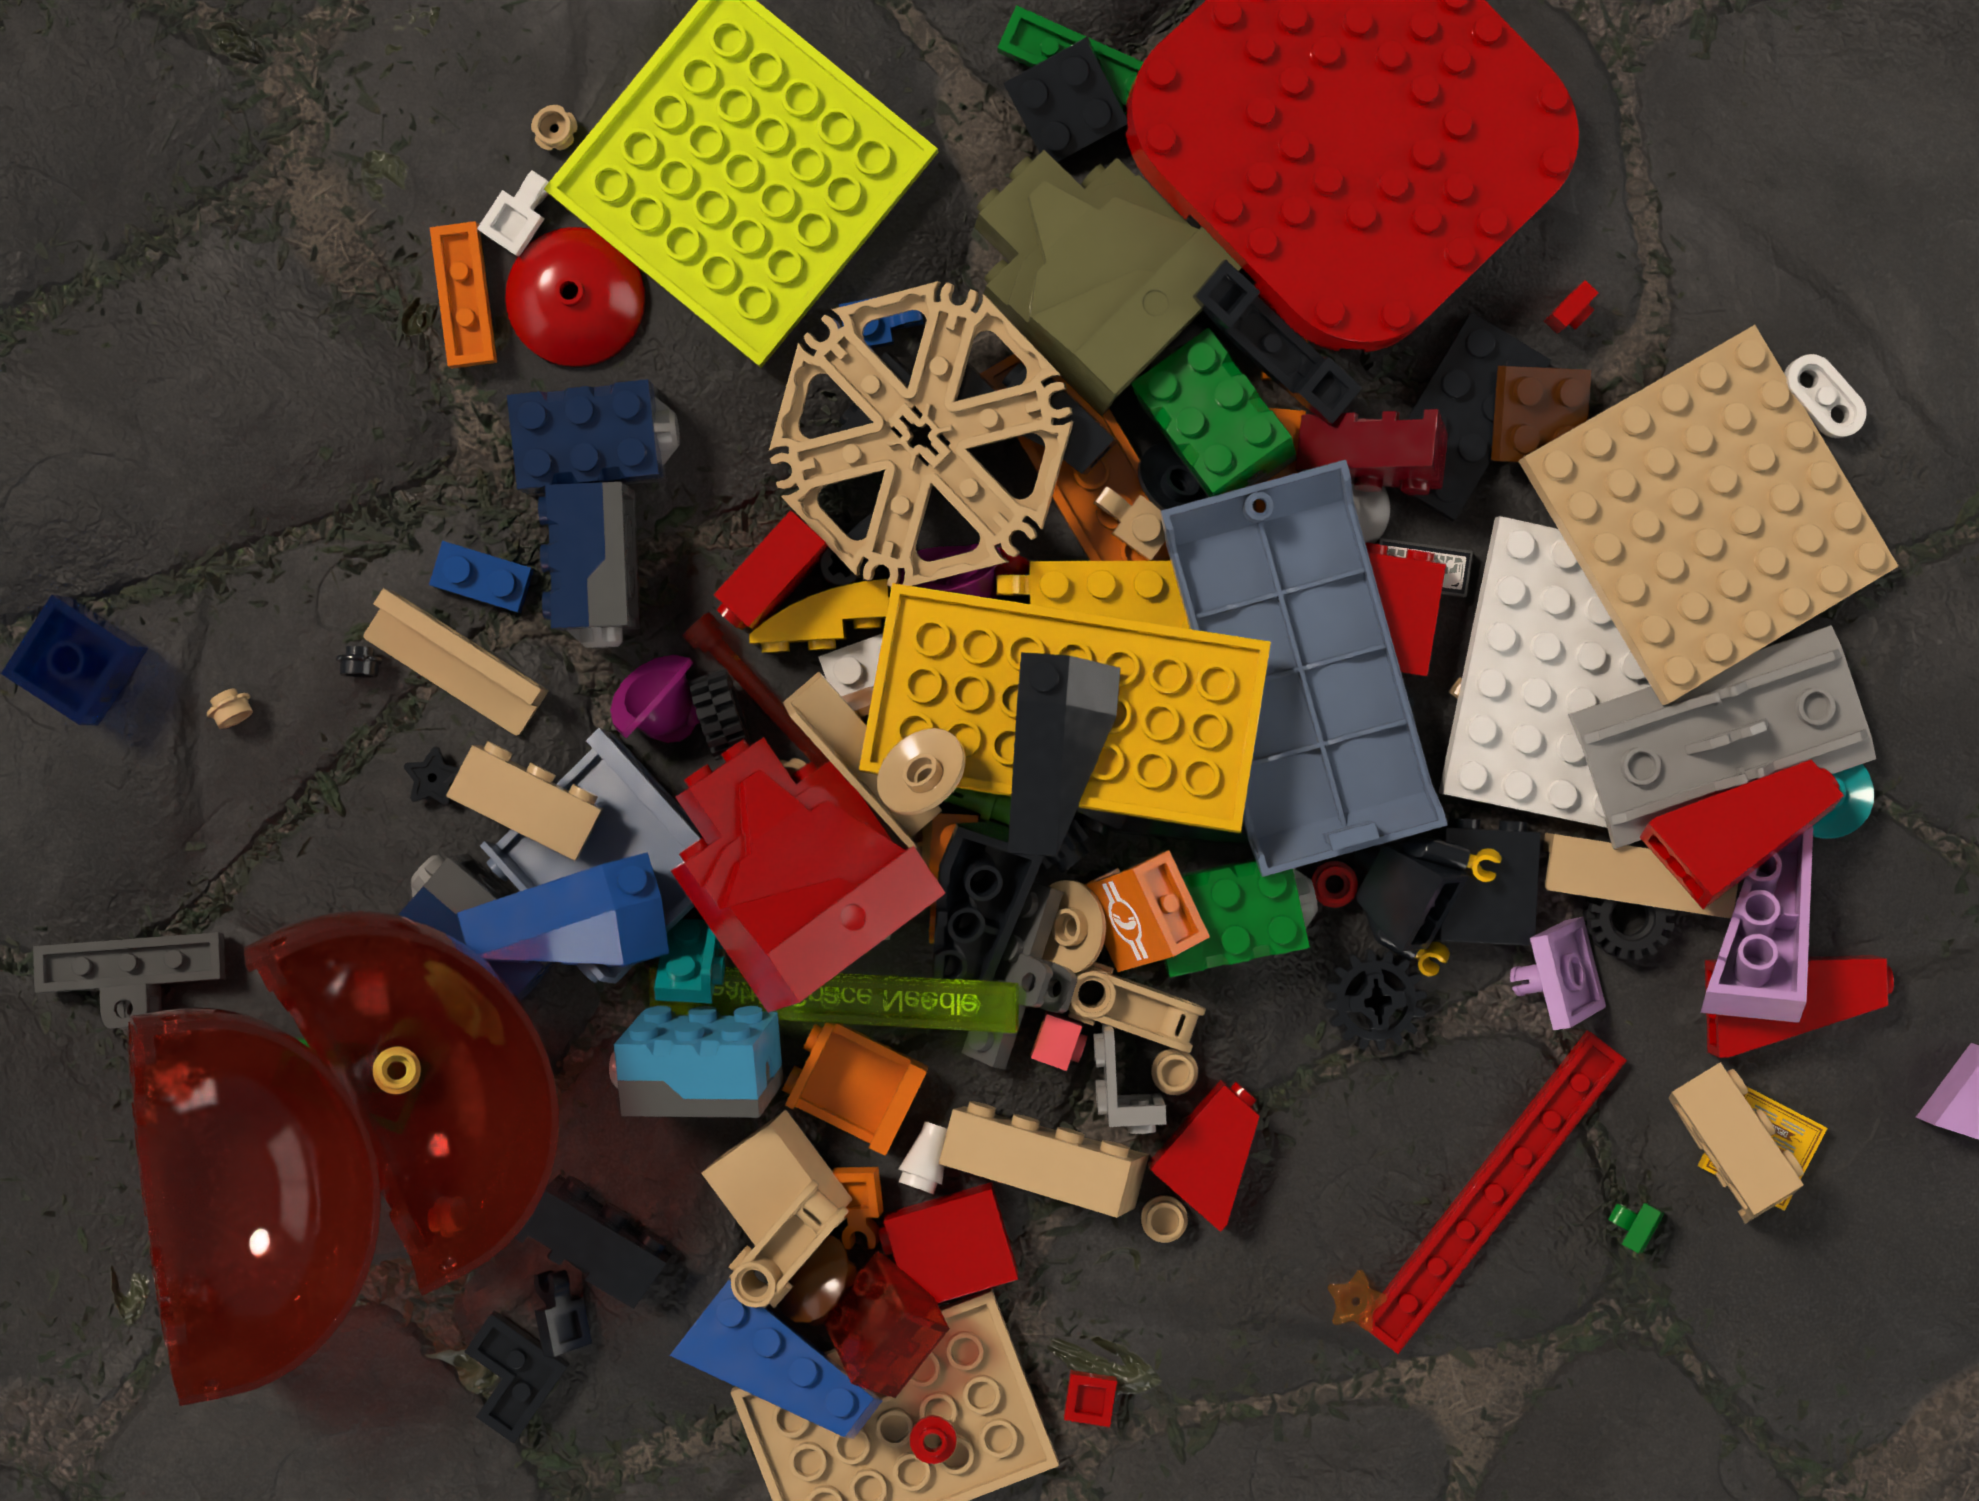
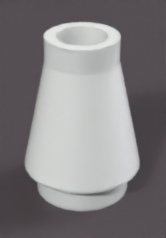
[898,1121,947,1194]

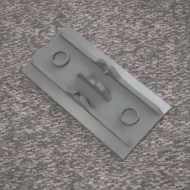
[1568,625,1876,849]

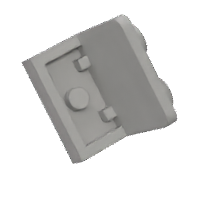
[1093,1023,1166,1134]

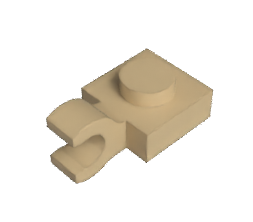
[1093,486,1166,561]

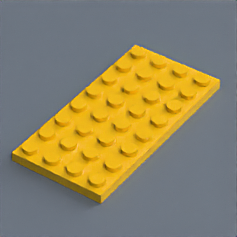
[859,583,1271,833]

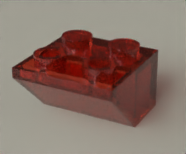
[824,1252,950,1398]

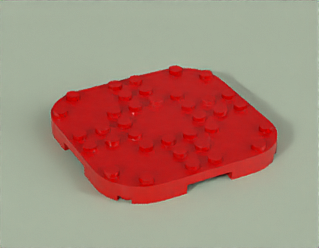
[1126,0,1579,353]

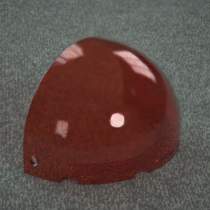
[244,911,559,1296]
[127,1007,381,1406]

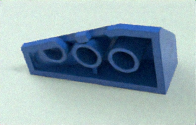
[457,852,669,967]

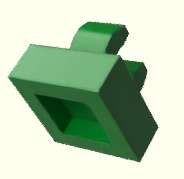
[1608,1203,1665,1254]

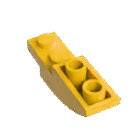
[749,579,890,653]

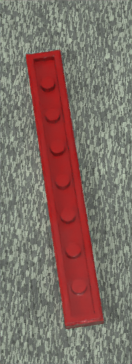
[1359,1030,1627,1354]

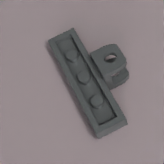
[962,881,1077,1070]
[33,932,226,1030]

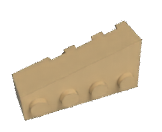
[939,1101,1149,1218]

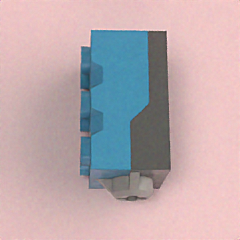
[609,1006,784,1118]

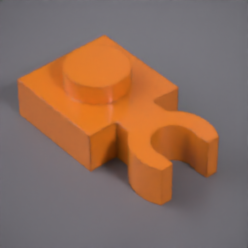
[832,1167,884,1249]

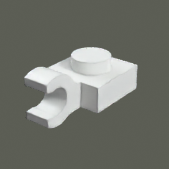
[477,170,549,257]

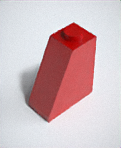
[1148,1080,1260,1232]

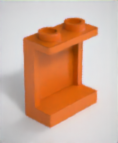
[782,1017,929,1156]

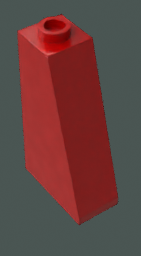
[1640,759,1844,910]
[1705,955,1894,1058]

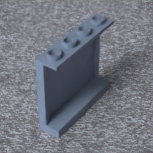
[480,728,706,984]

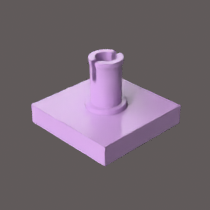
[1510,917,1606,1030]

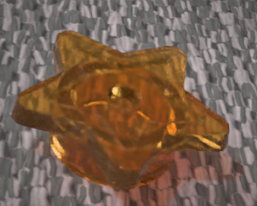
[1327,1270,1387,1331]

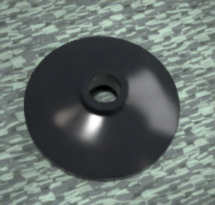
[1138,442,1209,511]

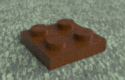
[1491,366,1592,462]

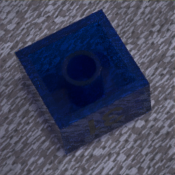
[1,595,148,726]

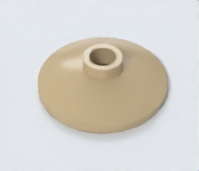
[877,728,966,815]
[1042,880,1106,974]

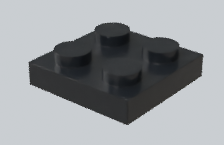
[1003,36,1127,162]

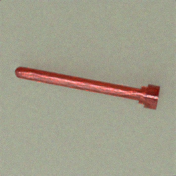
[682,611,849,782]

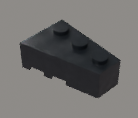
[510,1174,672,1309]

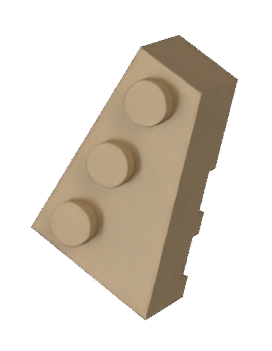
[1669,1062,1804,1224]

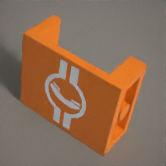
[1084,850,1210,972]

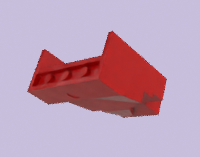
[670,737,945,1013]

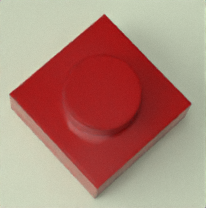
[1544,280,1599,334]
[1063,1370,1117,1427]

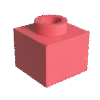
[1031,1011,1088,1071]

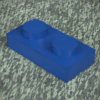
[429,541,534,613]

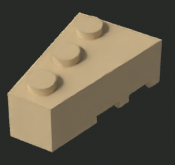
[446,741,603,861]

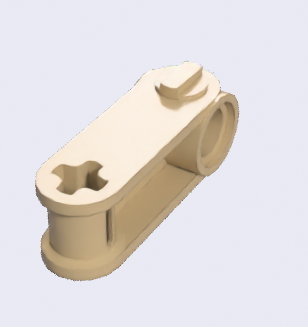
[1068,961,1206,1053]
[729,1179,849,1308]

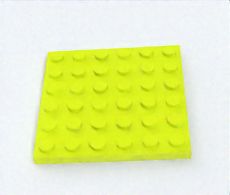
[544,0,938,368]

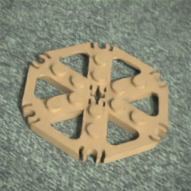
[769,281,1074,587]

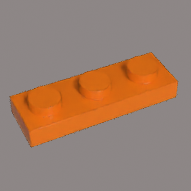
[430,221,497,369]

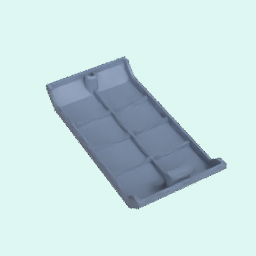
[1160,460,1448,877]

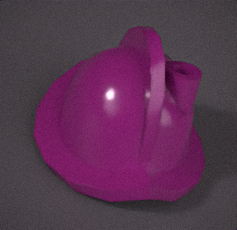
[610,655,700,743]

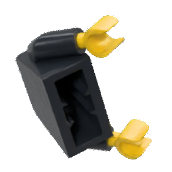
[1353,838,1502,977]

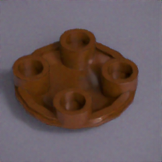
[778,1234,856,1326]

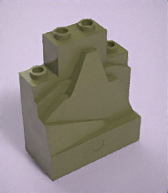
[974,150,1243,416]

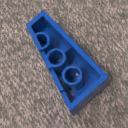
[669,1280,882,1439]

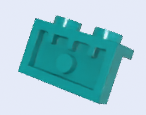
[654,919,725,1004]

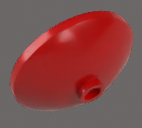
[505,227,645,367]

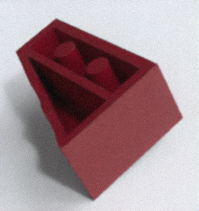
[1295,409,1448,495]

